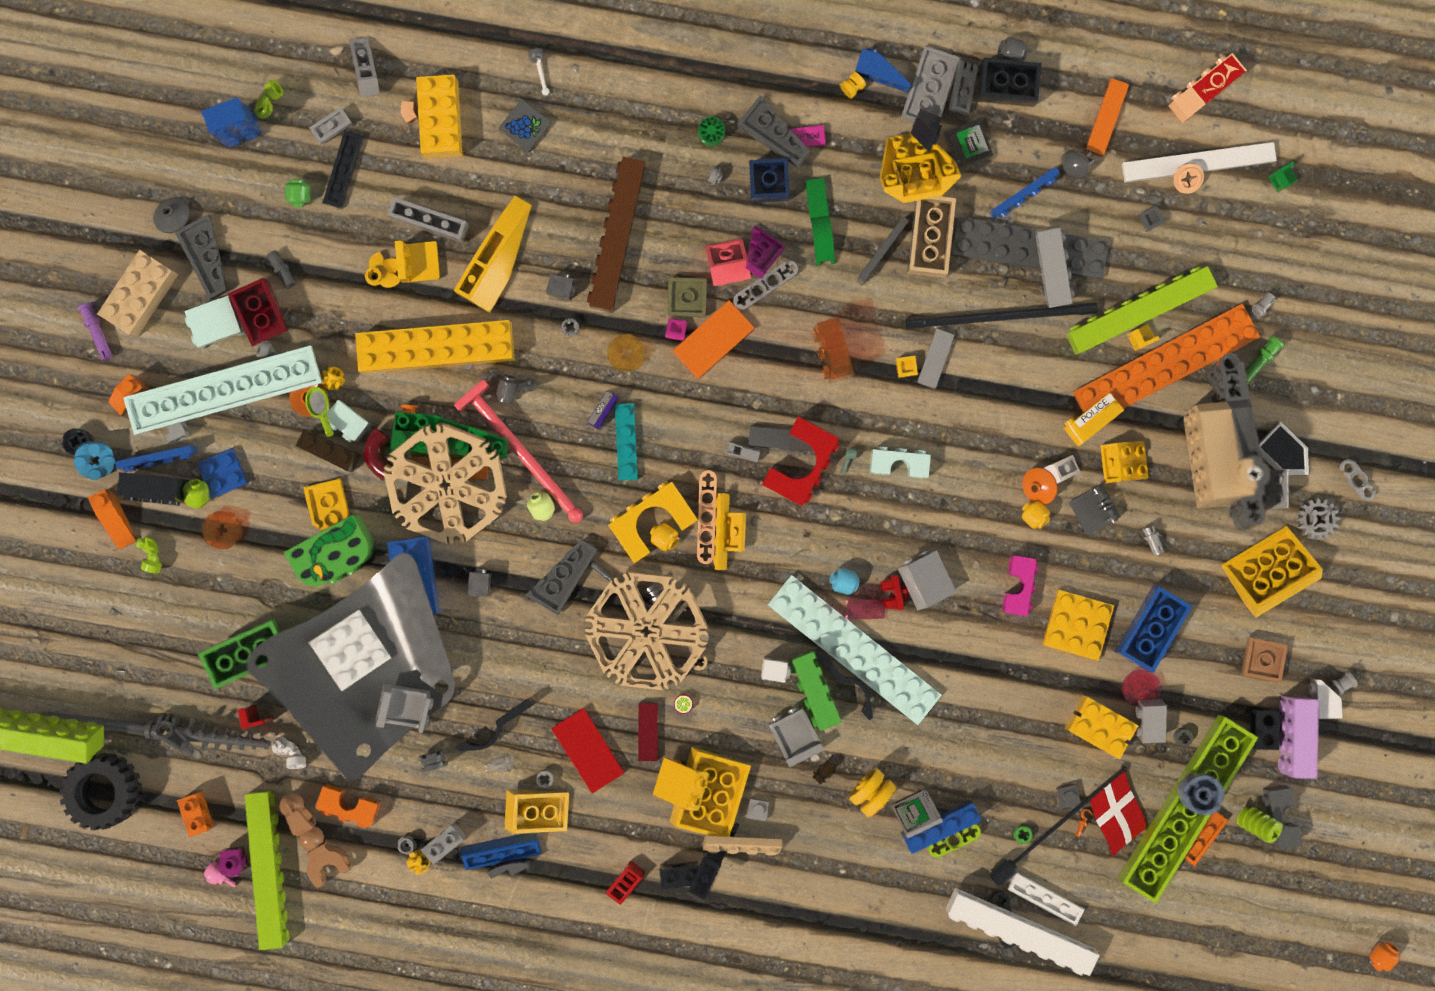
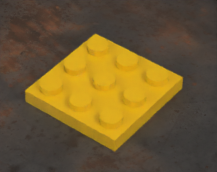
[1042,589,1114,661]

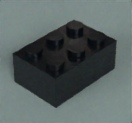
[977,58,1042,107]
[116,472,190,506]

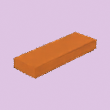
[1184,811,1229,866]

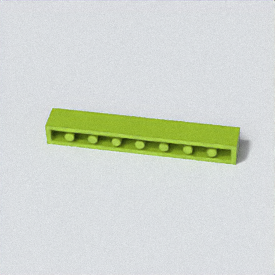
[1066,266,1218,355]
[245,789,289,950]

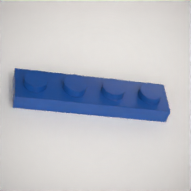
[990,167,1060,219]
[115,445,198,473]

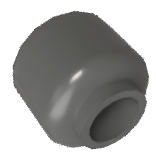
[997,37,1028,61]

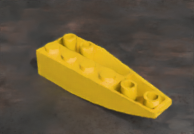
[454,196,532,313]

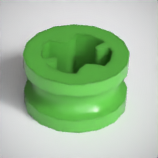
[1014,826,1032,844]

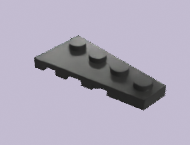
[737,95,810,168]
[175,214,228,300]
[525,540,598,615]

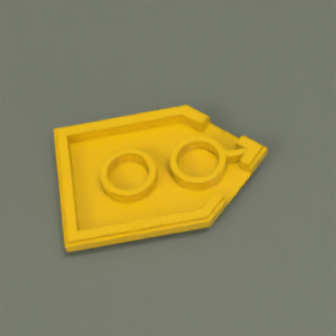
[303,478,350,531]

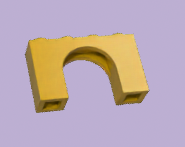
[608,481,698,563]

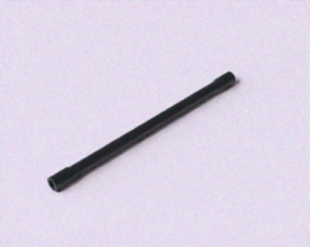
[905,303,1098,329]

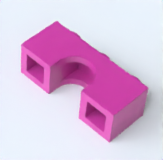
[1001,555,1038,616]

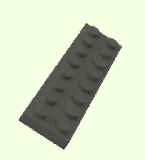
[951,217,1109,280]

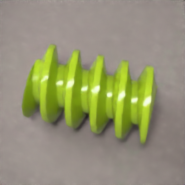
[1237,807,1283,844]

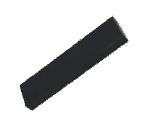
[322,130,364,209]

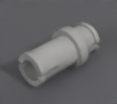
[1142,525,1165,556]

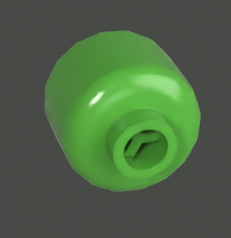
[285,179,311,207]

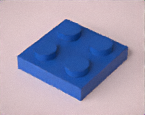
[197,449,249,499]

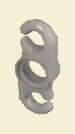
[1340,459,1376,501]

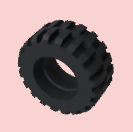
[59,753,142,831]

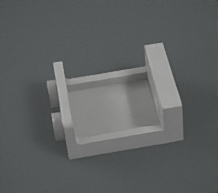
[376,684,433,733]
[768,706,824,767]

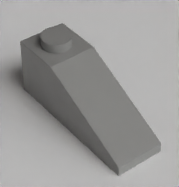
[349,37,380,97]

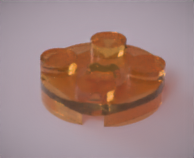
[202,511,243,549]

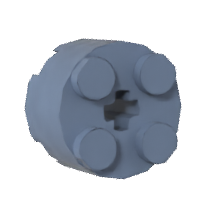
[1178,773,1224,815]

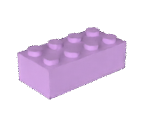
[1278,696,1319,779]

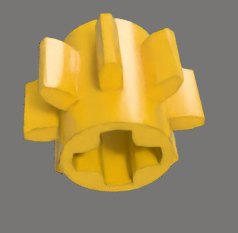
[321,367,345,390]
[406,849,431,875]

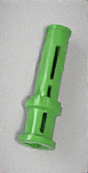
[1245,336,1285,384]

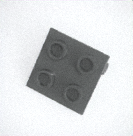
[1069,484,1121,536]

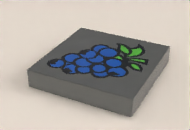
[498,99,552,153]

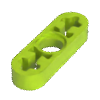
[927,824,981,858]

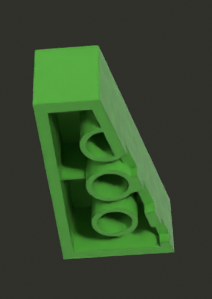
[789,649,842,731]

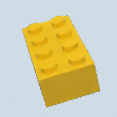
[416,75,463,158]

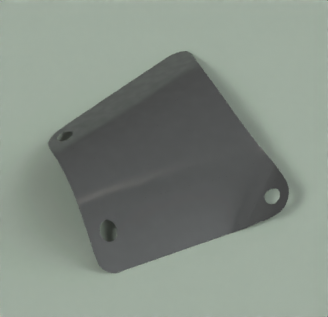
[247,553,455,780]

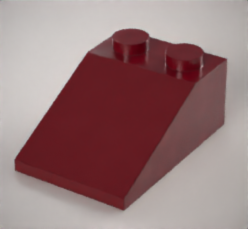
[228,278,288,347]

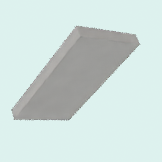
[900,46,961,123]

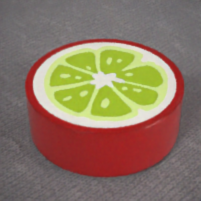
[674,694,693,714]

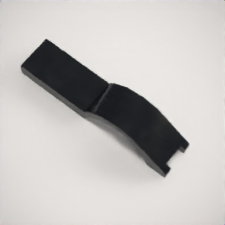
[814,647,873,721]
[456,698,535,751]
[687,823,740,903]

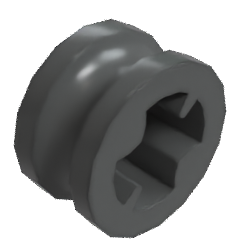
[1173,728,1193,747]

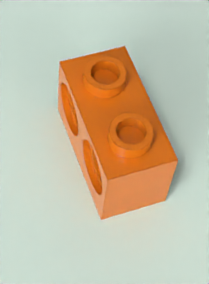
[177,791,214,837]

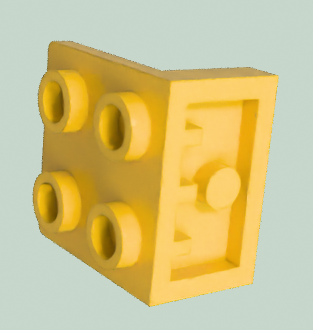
[395,241,440,283]
[1100,441,1149,483]

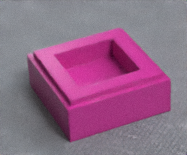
[665,318,687,341]

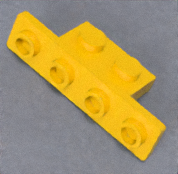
[713,493,746,570]

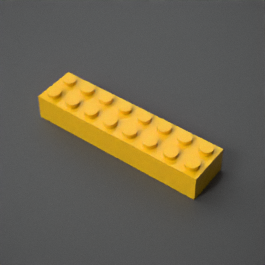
[355,320,515,374]

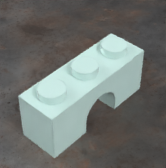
[869,446,931,479]

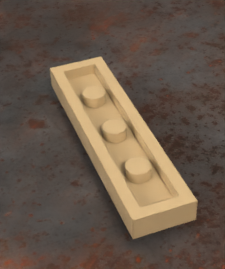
[703,836,782,856]

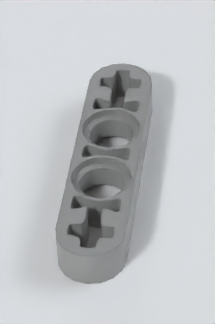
[733,261,798,310]

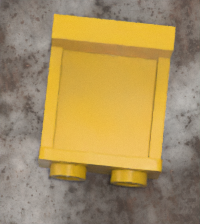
[653,758,709,811]

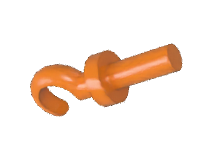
[1075,808,1092,837]

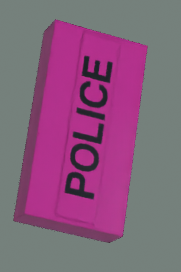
[790,125,826,148]

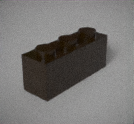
[295,429,361,472]

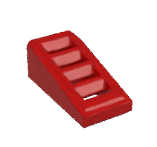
[605,861,645,905]

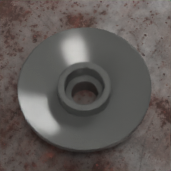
[153,198,190,233]

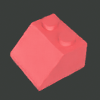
[705,239,751,286]

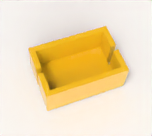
[1064,695,1138,759]

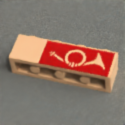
[1169,53,1247,123]

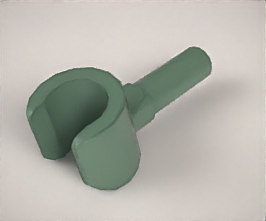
[840,449,857,475]

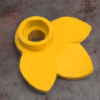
[365,252,400,288]

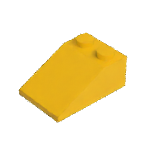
[505,789,569,834]

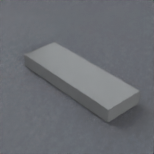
[917,329,954,389]

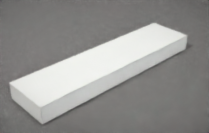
[1007,872,1085,926]

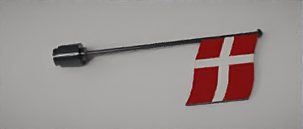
[988,766,1146,887]

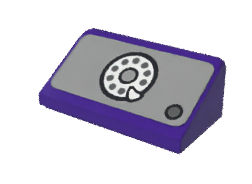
[587,391,619,429]

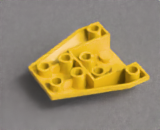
[880,133,961,203]

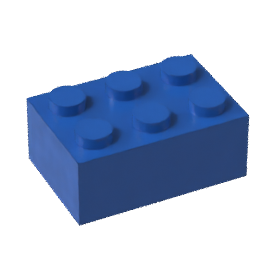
[201,97,262,147]

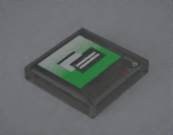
[944,119,993,168]

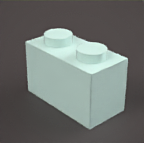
[327,400,372,443]

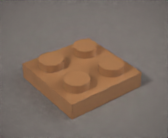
[1241,638,1288,683]

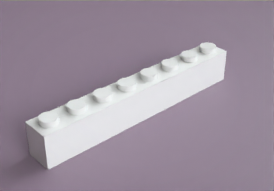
[946,888,1100,976]

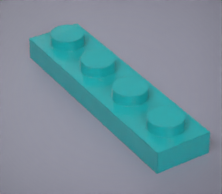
[615,403,638,481]

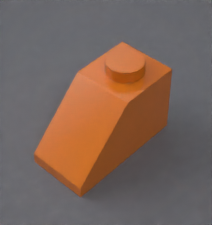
[108,374,150,416]

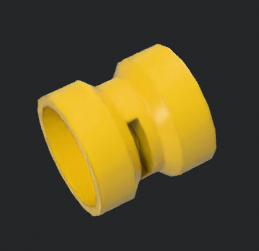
[840,71,866,99]

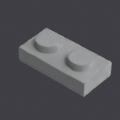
[309,107,353,145]

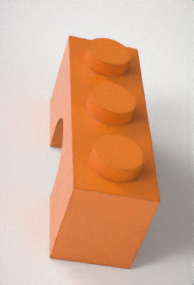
[315,784,381,828]

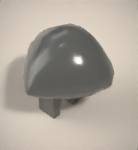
[1061,150,1094,179]

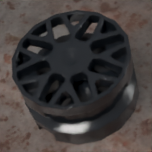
[62,428,94,455]

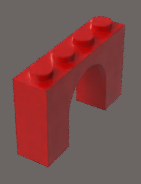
[762,416,840,506]

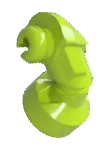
[254,79,284,119]
[136,535,162,574]

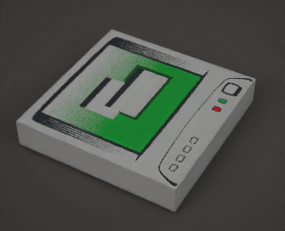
[892,789,943,838]

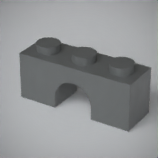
[1262,785,1303,850]

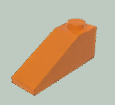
[88,489,137,550]

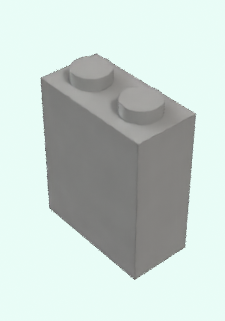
[898,550,956,610]

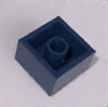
[749,158,790,203]

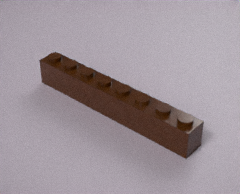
[587,157,646,313]

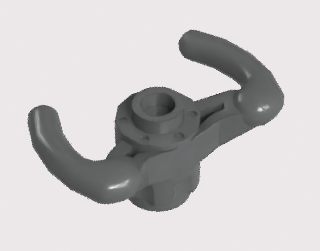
[481,367,538,404]

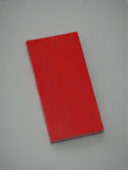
[551,708,625,794]

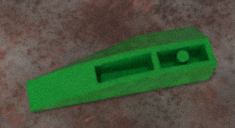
[390,412,509,459]

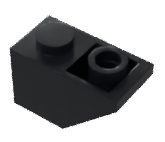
[911,109,942,150]

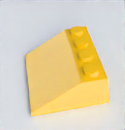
[1221,526,1323,618]
[669,747,751,837]

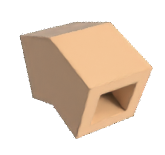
[401,101,419,126]

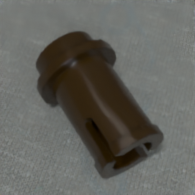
[812,760,836,785]

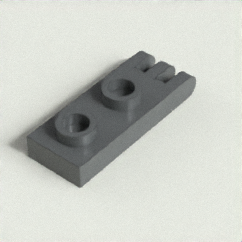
[949,59,978,115]

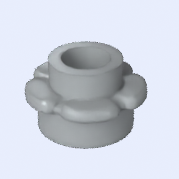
[707,167,723,185]
[398,835,417,855]

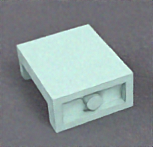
[184,296,246,349]

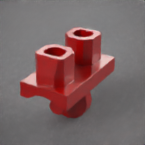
[880,575,909,610]

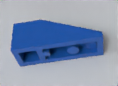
[855,48,911,93]

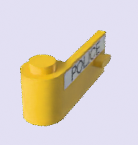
[1063,392,1124,447]

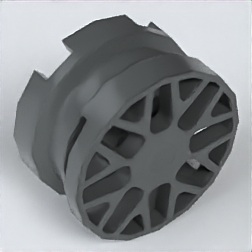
[418,750,448,772]

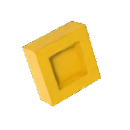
[896,356,918,378]

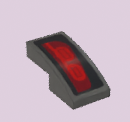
[487,859,530,879]

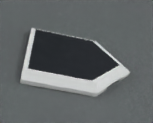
[1259,421,1309,475]

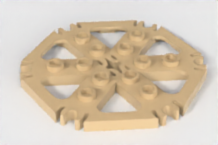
[384,423,507,544]
[585,571,709,691]

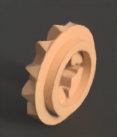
[1172,163,1204,193]

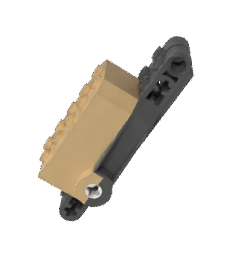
[1184,353,1270,532]

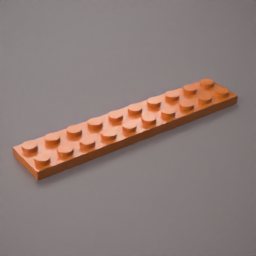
[1072,303,1260,413]

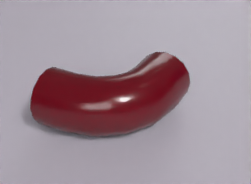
[364,428,393,481]

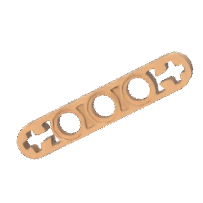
[697,470,717,564]

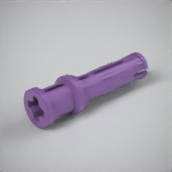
[77,302,114,361]

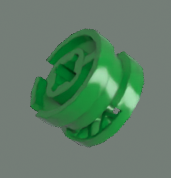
[698,117,725,147]

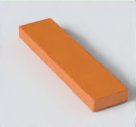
[1085,78,1129,157]

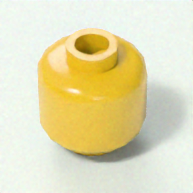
[1022,501,1051,529]
[650,523,679,551]

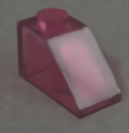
[846,599,885,619]

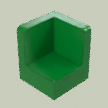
[1268,161,1298,192]

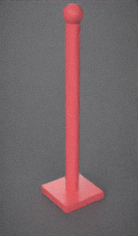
[454,380,583,523]

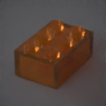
[812,318,854,383]

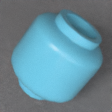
[829,568,860,595]

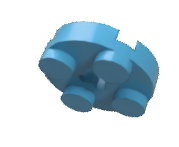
[74,441,115,480]

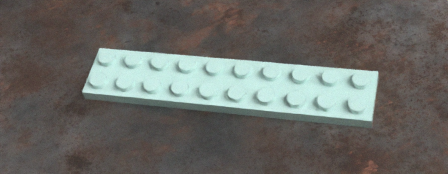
[123,346,323,435]
[768,575,942,725]

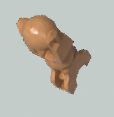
[280,792,351,888]

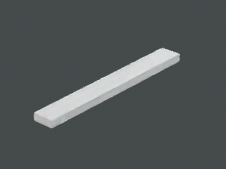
[1122,142,1277,183]

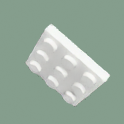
[309,609,391,691]

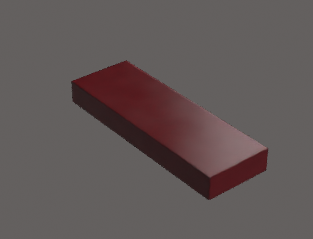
[638,703,658,761]

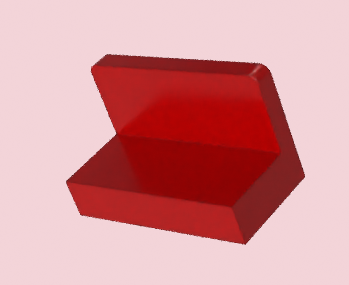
[237,705,275,729]

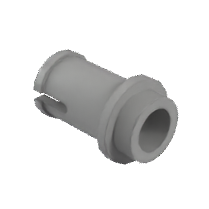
[1252,292,1276,317]

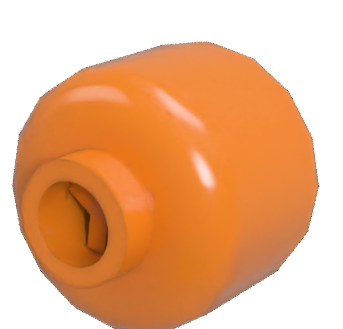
[1369,941,1400,971]

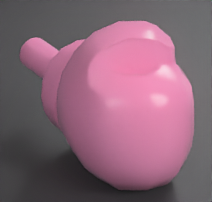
[204,862,237,887]

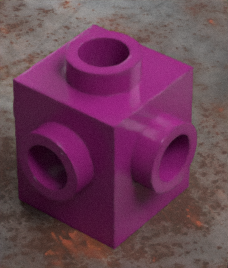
[218,846,248,877]

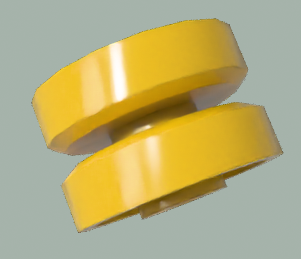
[848,767,897,817]

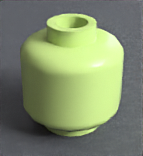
[527,492,555,521]

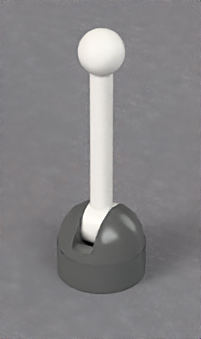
[528,48,549,95]

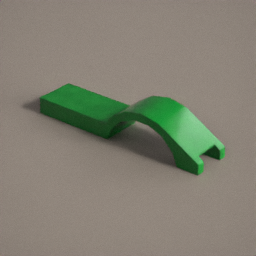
[805,178,835,266]

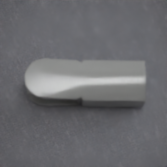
[724,442,761,463]

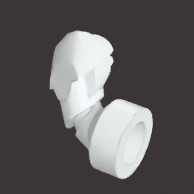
[272,737,306,769]

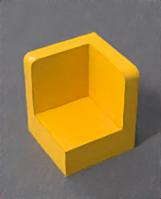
[1127,324,1160,351]

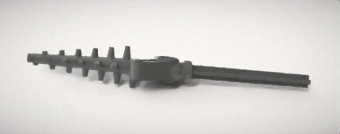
[45,712,271,756]

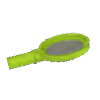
[305,386,334,437]

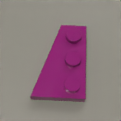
[746,225,786,279]

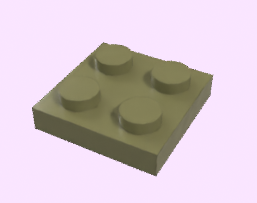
[667,277,707,318]

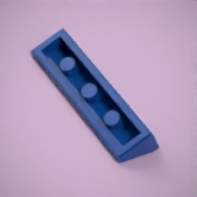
[461,832,541,870]

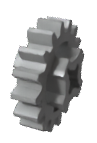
[1295,499,1340,540]

